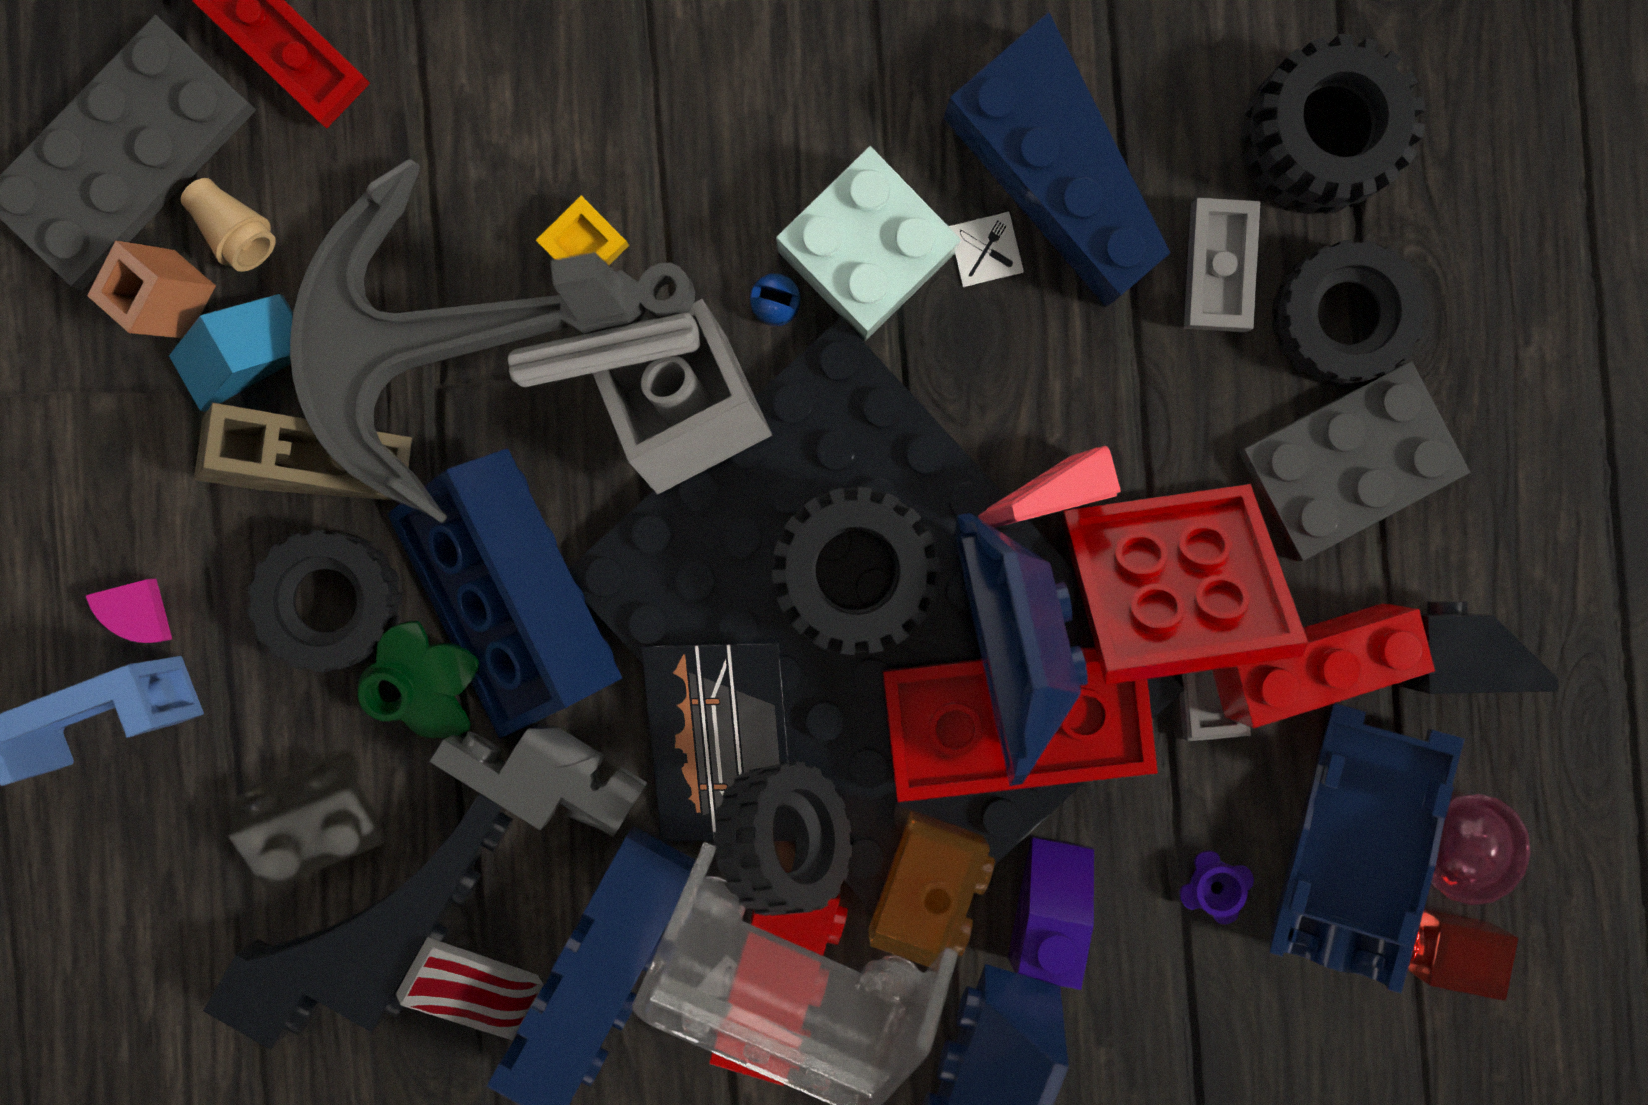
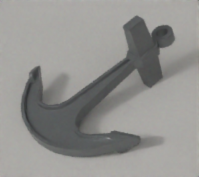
[290,159,695,523]

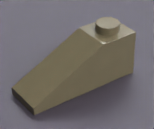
[194,403,412,500]

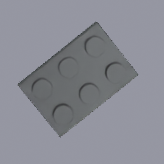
[1238,361,1471,561]

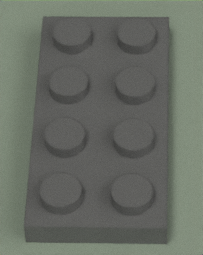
[0,14,256,291]

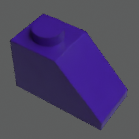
[1007,836,1094,990]

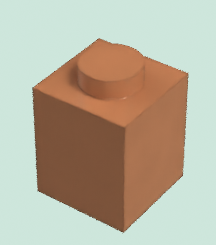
[87,240,216,338]

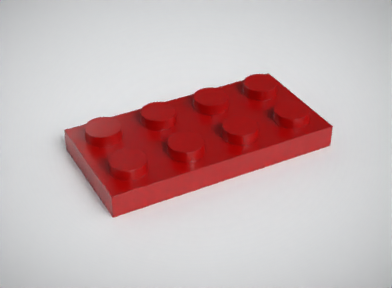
[882,647,1158,802]

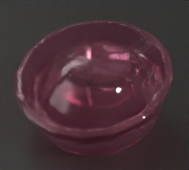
[1431,794,1531,905]

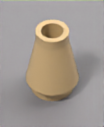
[181,178,276,272]

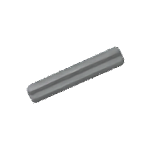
[508,312,700,387]

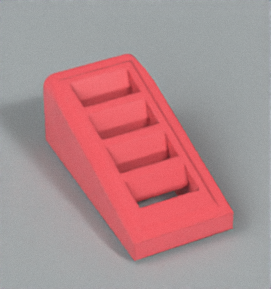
[978,446,1121,528]

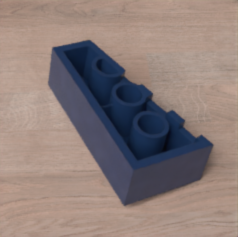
[943,12,1170,307]
[486,826,701,1105]

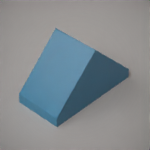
[169,294,293,412]

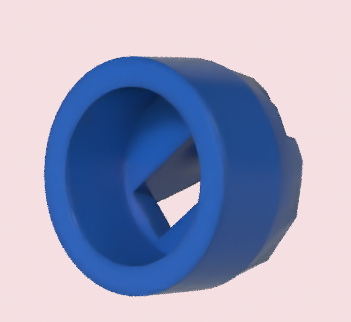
[750,273,801,326]

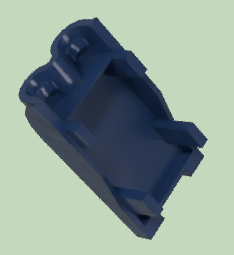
[1269,703,1465,994]

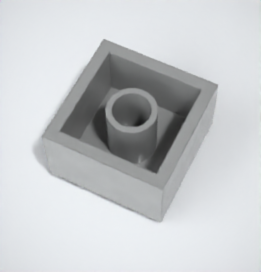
[593,299,772,494]

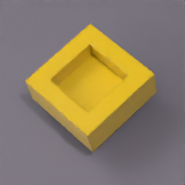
[536,195,629,265]

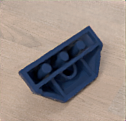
[954,513,1088,786]

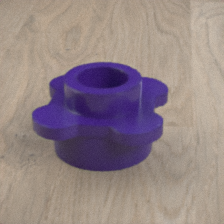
[1179,850,1254,924]

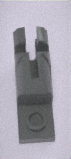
[430,724,647,837]

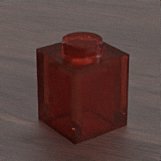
[1408,909,1518,1001]

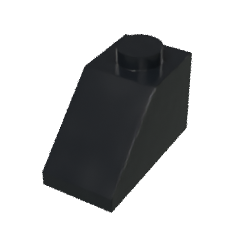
[1405,601,1559,694]

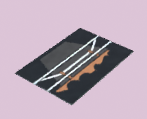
[641,644,795,841]

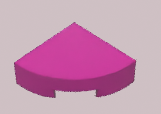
[86,579,173,643]

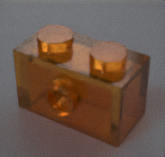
[868,810,995,973]

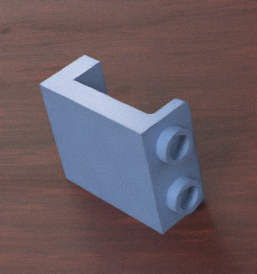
[0,656,204,786]

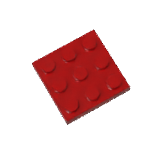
[1062,484,1308,685]

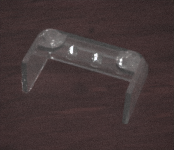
[632,842,958,1105]

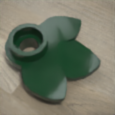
[358,621,479,738]

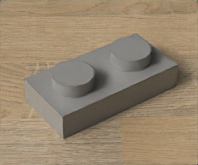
[1184,198,1261,332]

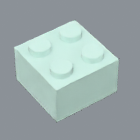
[776,146,961,341]

